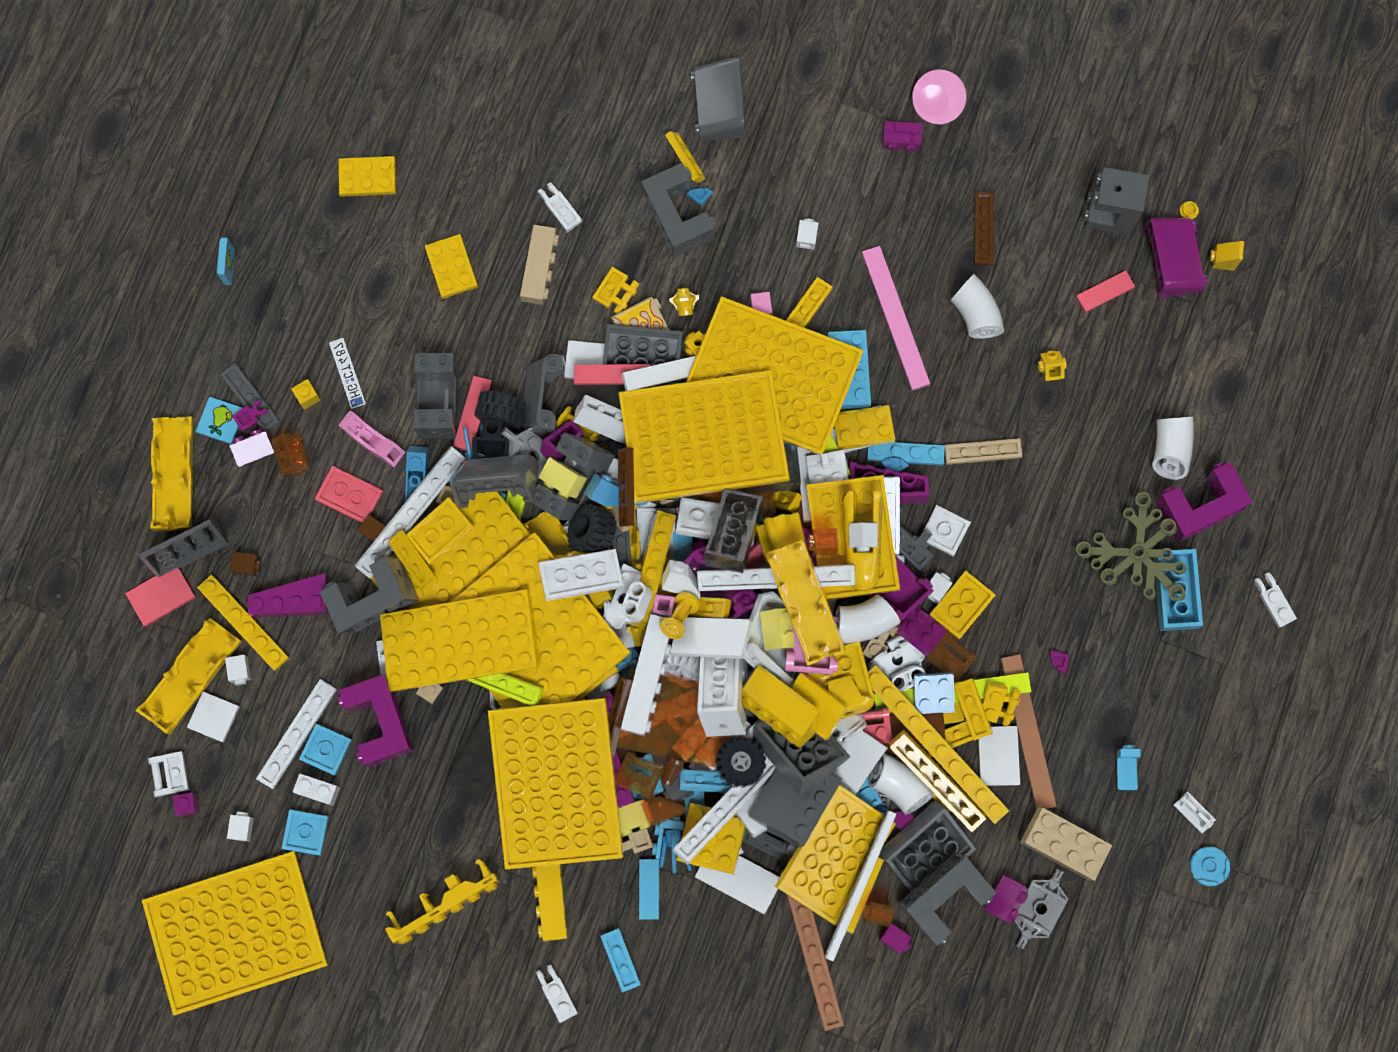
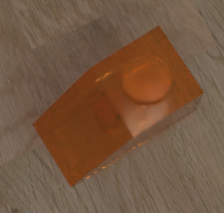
[641,795,687,828]

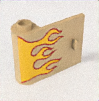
[611,297,669,330]

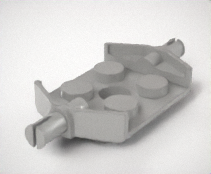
[501,428,563,484]
[1014,869,1068,950]

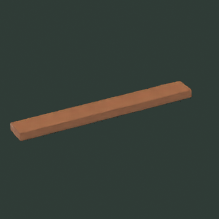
[1001,654,1057,810]
[787,895,844,1031]

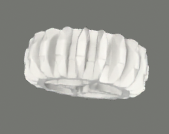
[662,653,700,690]

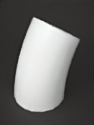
[951,274,1004,339]
[1152,417,1194,480]
[835,595,900,643]
[868,753,935,815]

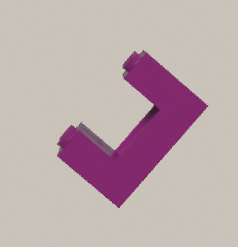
[1155,462,1253,543]
[338,674,413,768]

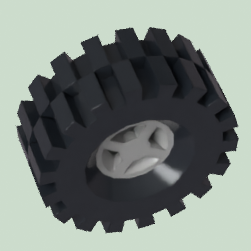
[715,736,766,788]

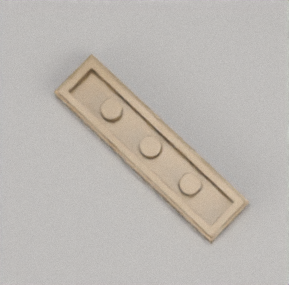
[944,438,1022,465]

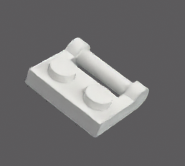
[148,751,190,797]

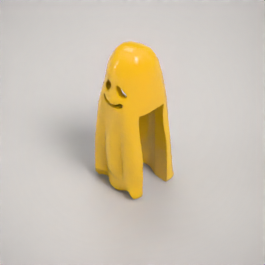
[843,491,884,591]
[755,512,806,568]

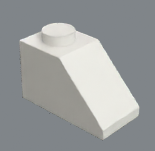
[662,560,700,599]

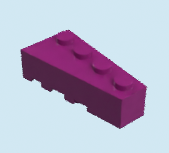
[849,462,929,504]
[248,573,330,618]

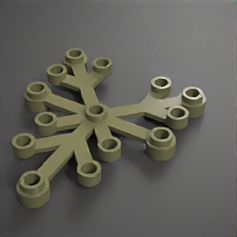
[1076,492,1186,602]

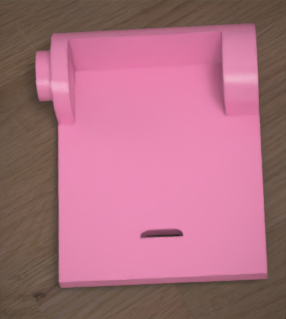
[785,617,838,675]

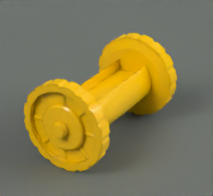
[555,406,600,443]
[660,592,700,639]

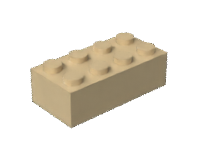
[1020,808,1112,881]

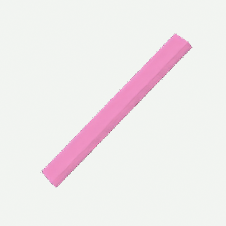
[862,246,930,391]

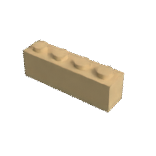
[520,225,559,305]

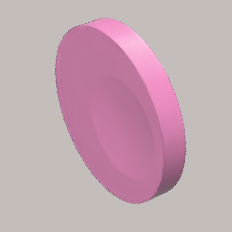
[912,70,966,125]

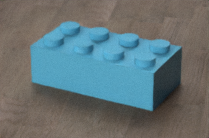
[827,330,871,411]
[1153,549,1203,631]

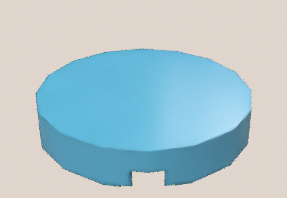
[1190,847,1230,886]

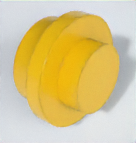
[1180,201,1199,220]

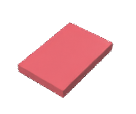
[315,466,384,523]
[125,568,196,627]

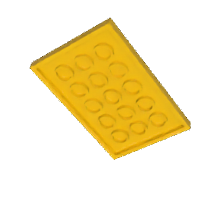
[806,475,900,600]
[775,785,896,926]

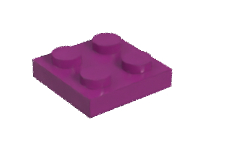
[896,607,948,657]

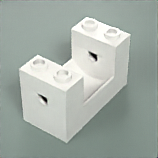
[698,657,748,737]

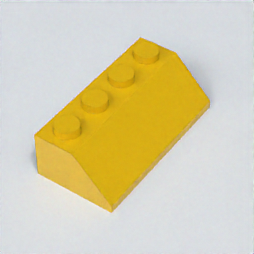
[742,665,821,748]

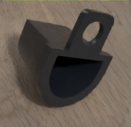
[472,419,510,459]

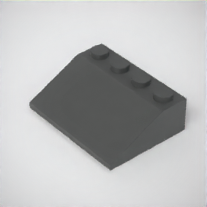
[603,324,683,389]
[139,519,228,578]
[752,721,850,795]
[748,768,843,848]
[879,801,976,893]

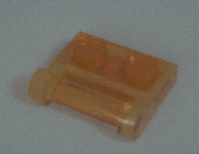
[926,632,978,683]
[615,752,665,799]

